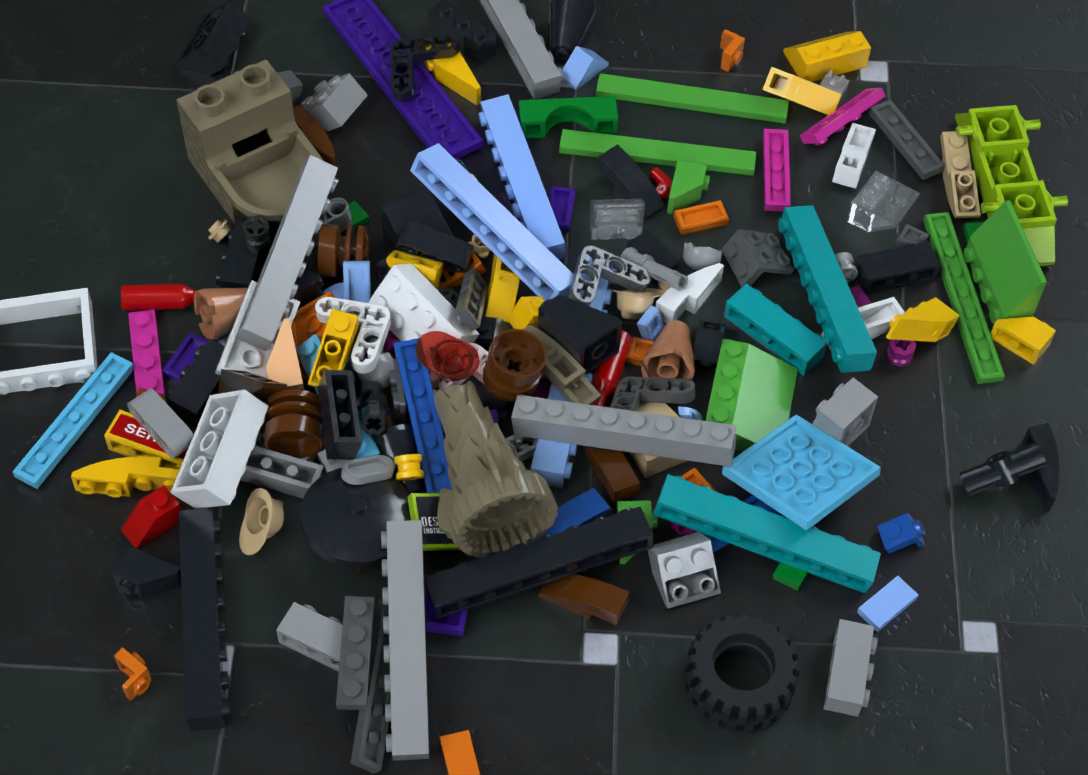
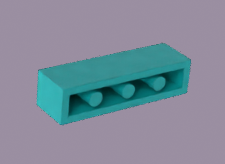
[724,283,827,376]

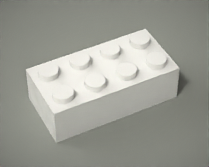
[368,264,480,374]
[171,389,268,509]

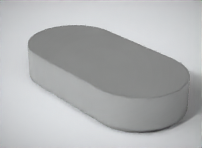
[341,455,395,485]

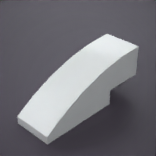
[832,123,876,189]
[656,263,724,324]
[821,297,905,352]

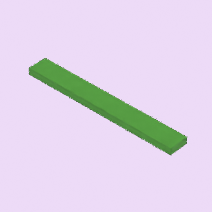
[596,73,789,124]
[559,129,756,176]
[923,212,1005,384]

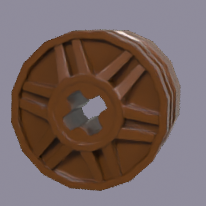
[318,224,370,278]
[483,329,547,402]
[264,389,323,458]

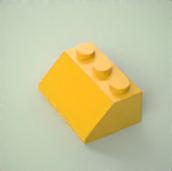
[783,31,871,82]

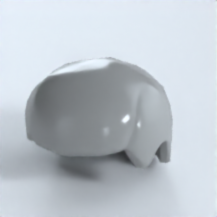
[683,242,722,271]
[357,352,394,389]

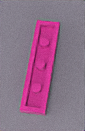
[800,88,885,146]
[763,129,791,212]
[128,309,166,401]

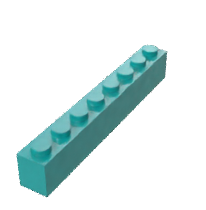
[778,205,877,373]
[653,474,881,594]

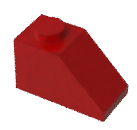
[121,485,181,550]

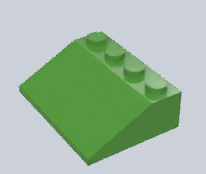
[964,200,1047,324]
[706,339,798,452]

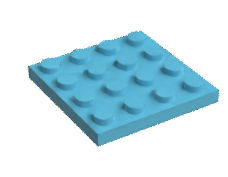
[722,415,881,531]

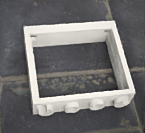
[0,288,98,395]

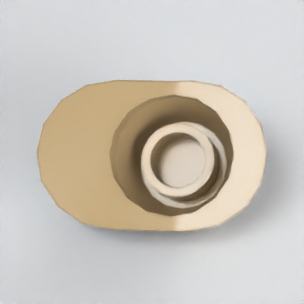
[612,288,666,320]
[239,488,284,555]

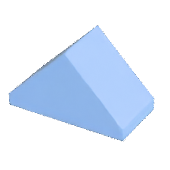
[562,46,609,90]

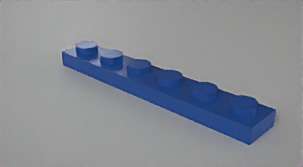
[394,338,453,493]

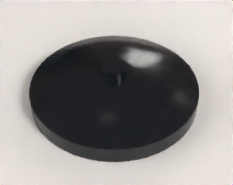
[300,468,411,568]

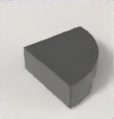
[895,224,929,247]

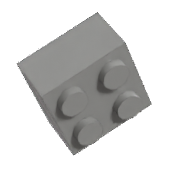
[812,378,878,446]

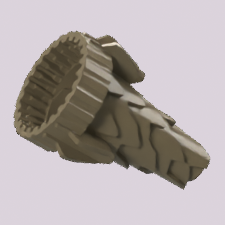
[434,380,558,558]

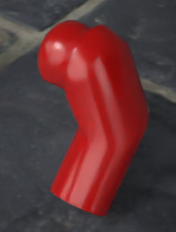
[649,167,673,199]

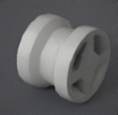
[835,252,858,283]

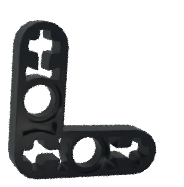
[390,33,461,102]

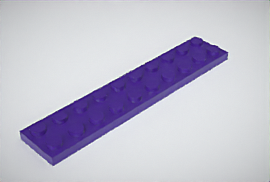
[322,0,483,160]

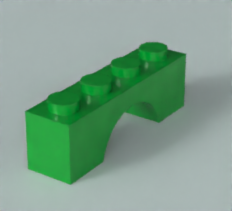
[519,96,618,138]

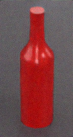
[121,283,198,311]
[592,330,632,407]

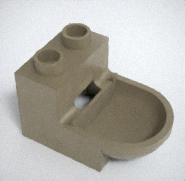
[176,60,323,224]

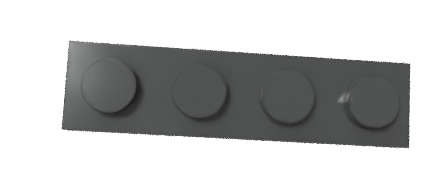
[869,99,945,180]
[455,266,488,332]
[336,596,375,710]

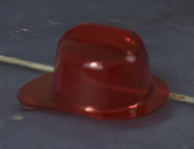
[415,331,480,382]

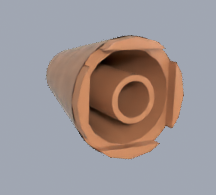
[194,288,248,340]
[641,320,695,380]

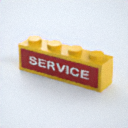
[104,410,188,469]

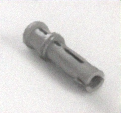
[621,247,688,291]

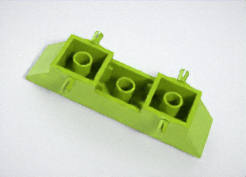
[955,105,1068,266]

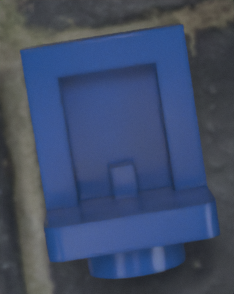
[877,513,925,554]

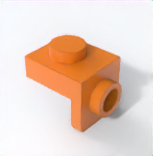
[720,29,745,72]
[114,647,152,701]

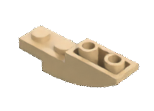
[940,131,981,218]

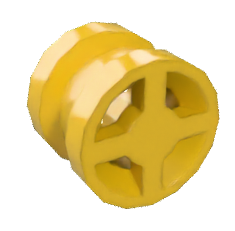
[394,454,424,481]

